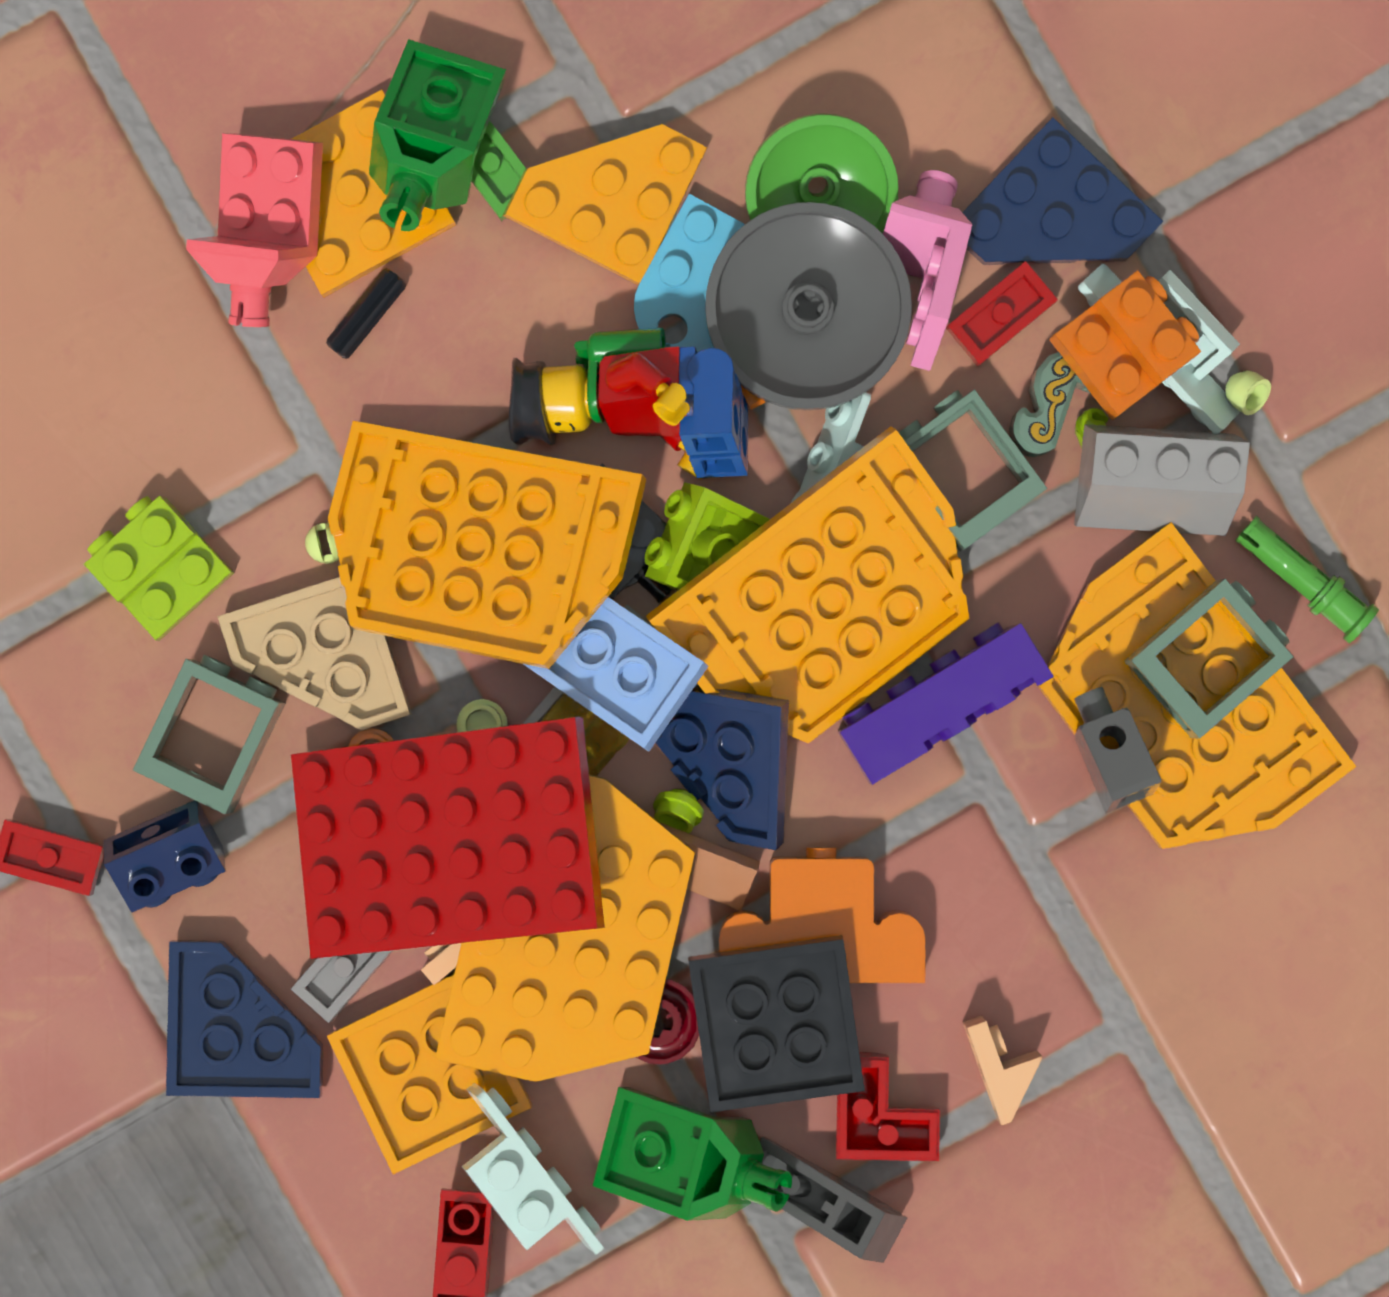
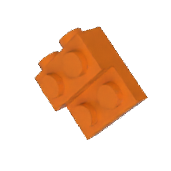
[1049,270,1202,421]

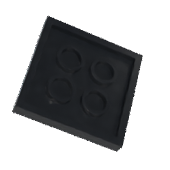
[688,935,865,1113]

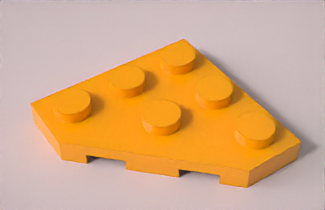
[503,124,707,285]

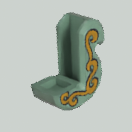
[1009,352,1091,457]

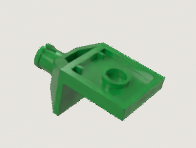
[369,39,506,231]
[592,1087,792,1221]

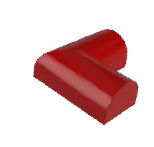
[836,1052,940,1161]

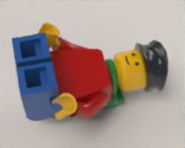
[509,328,748,479]

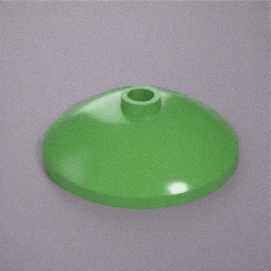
[745,113,899,234]

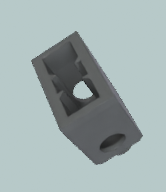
[1074,687,1162,814]

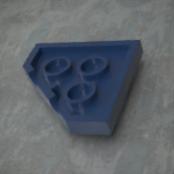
[962,117,1164,265]
[656,684,789,850]
[166,940,323,1098]

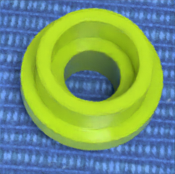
[653,789,704,833]

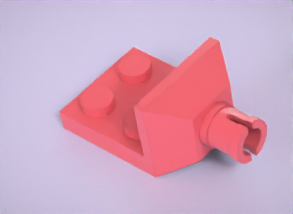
[186,133,323,327]

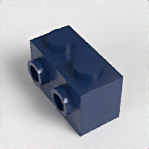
[103,800,226,913]

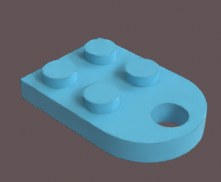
[634,194,745,353]

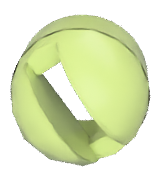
[1225,370,1271,415]
[305,522,339,564]

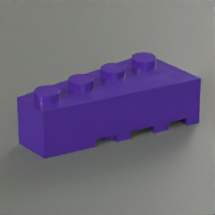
[838,622,1054,785]

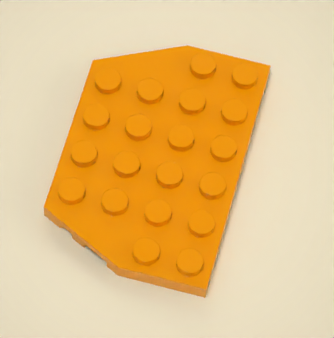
[328,421,647,669]
[646,426,969,744]
[1037,522,1357,849]
[435,774,695,1082]

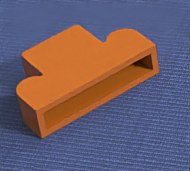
[719,847,925,983]

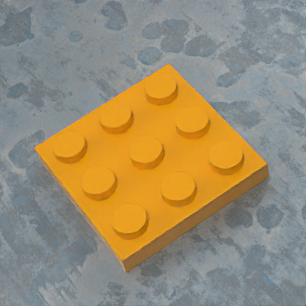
[292,89,456,298]
[327,974,532,1175]

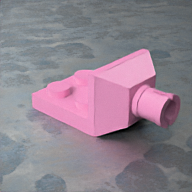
[883,170,972,371]

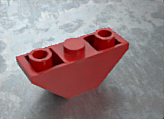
[433,1188,493,1297]

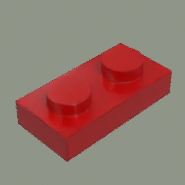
[946,261,1058,367]
[0,819,104,896]

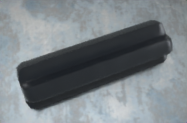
[326,268,406,359]

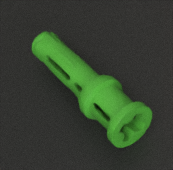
[1235,515,1379,643]

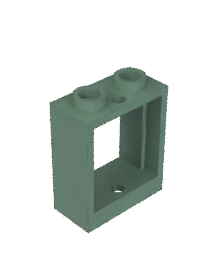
[899,389,1048,552]
[1124,579,1293,739]
[133,655,286,814]

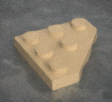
[217,577,412,731]

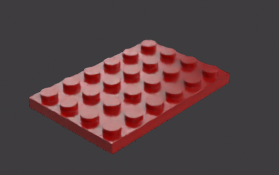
[291,717,605,959]

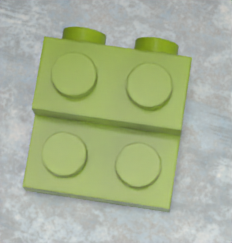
[645,482,770,591]
[84,496,234,641]

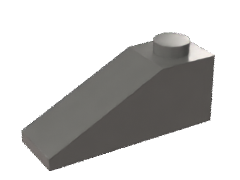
[760,1137,908,1263]

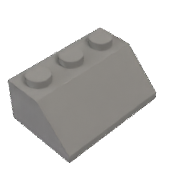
[1074,424,1250,536]

